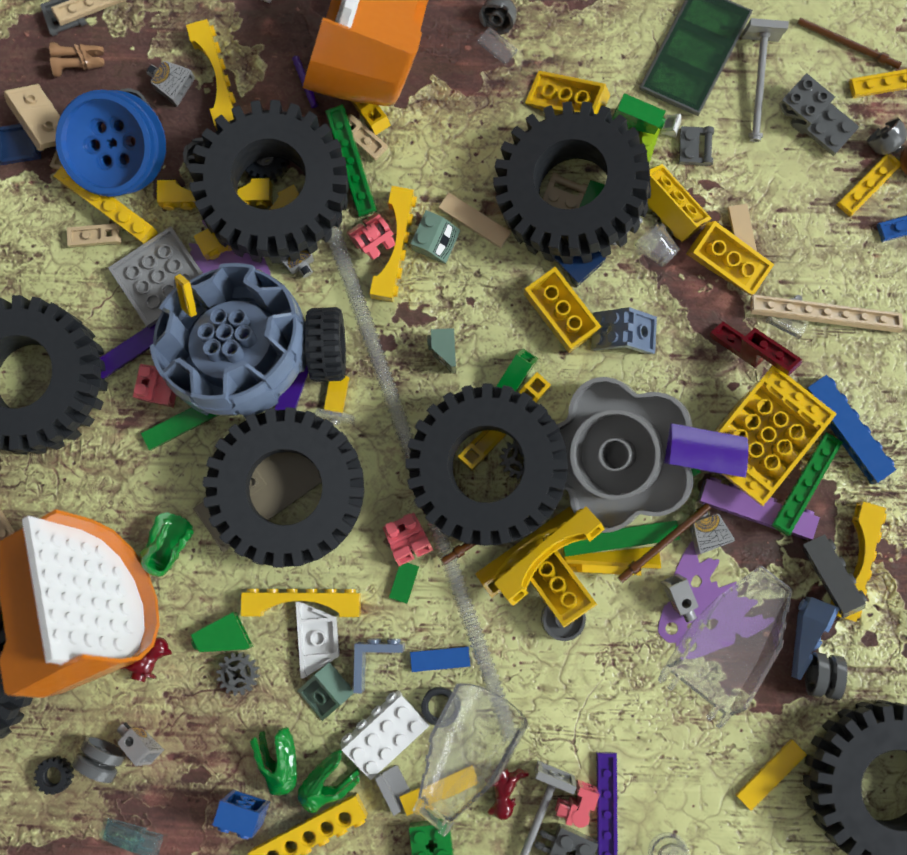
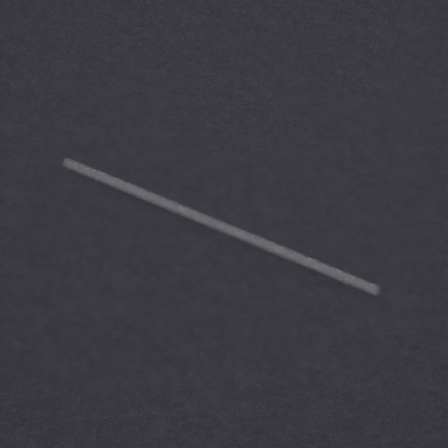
[305,177,521,743]

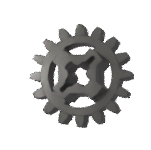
[499,439,525,480]
[216,652,260,696]

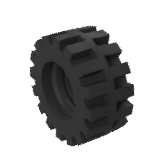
[34,756,74,795]

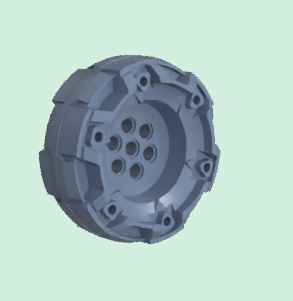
[150,263,307,417]

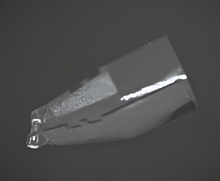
[412,683,528,837]

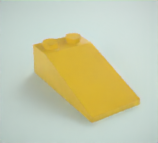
[525,70,610,115]
[686,221,774,296]
[530,551,597,627]

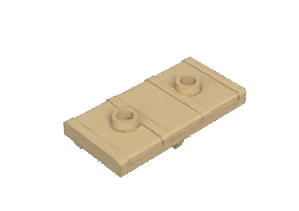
[4,84,60,151]

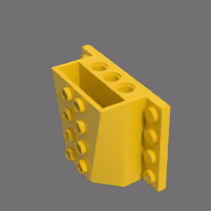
[714,365,837,506]

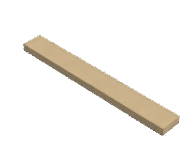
[750,294,903,333]

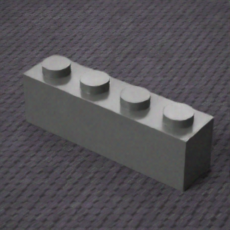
[803,534,867,618]

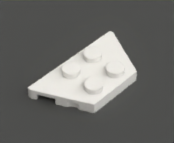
[296,602,339,678]

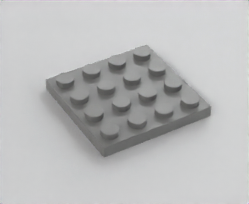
[108,226,203,328]

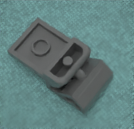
[779,73,859,156]

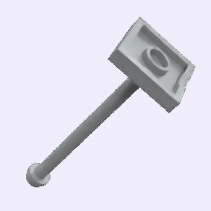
[742,18,789,142]
[520,760,577,855]

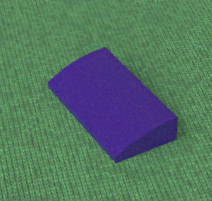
[664,423,748,478]

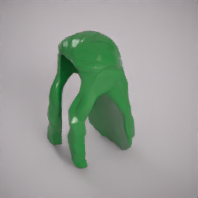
[140,512,194,577]
[250,727,297,796]
[297,749,360,813]

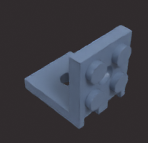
[591,307,657,355]
[353,638,405,693]

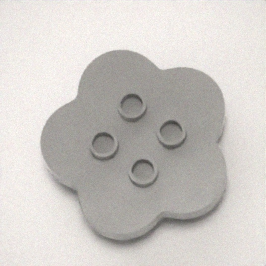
[557,377,693,533]

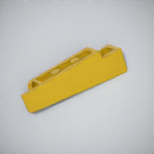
[564,547,661,576]

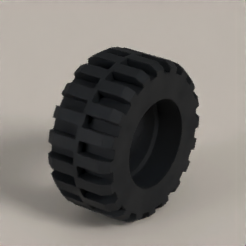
[305,307,346,382]

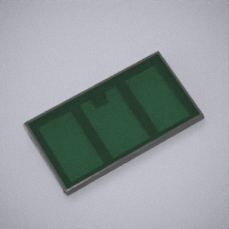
[639,0,753,116]

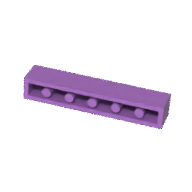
[697,477,820,540]

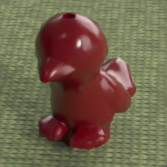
[120,637,172,682]
[487,768,529,820]

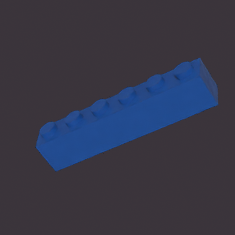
[805,375,896,484]

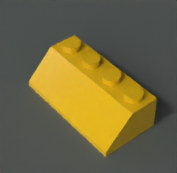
[647,164,712,242]
[524,267,602,353]

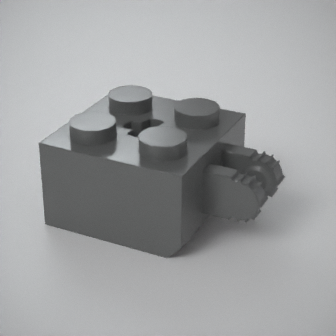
[534,823,598,855]

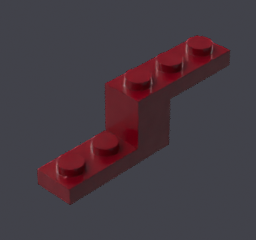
[710,322,802,376]

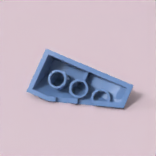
[791,597,840,680]

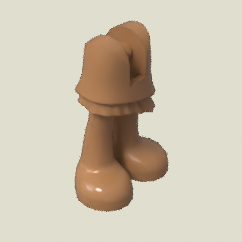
[49,42,105,77]

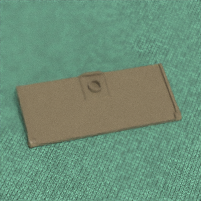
[193,452,322,553]

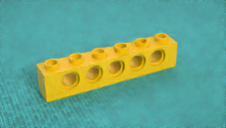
[248,793,368,855]

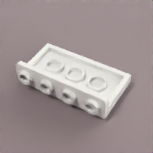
[340,690,430,780]

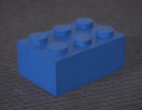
[212,790,270,839]

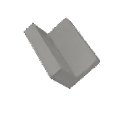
[375,765,410,816]

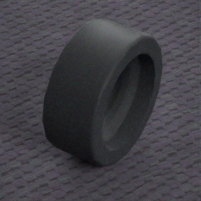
[421,687,459,726]

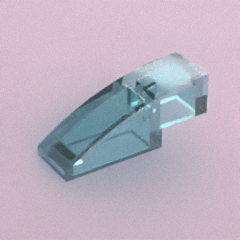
[102,818,164,855]

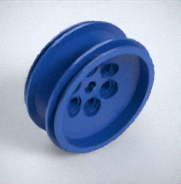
[56,90,166,196]

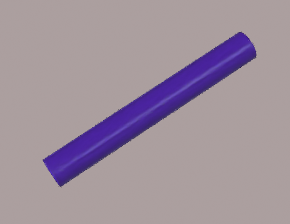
[292,56,318,108]

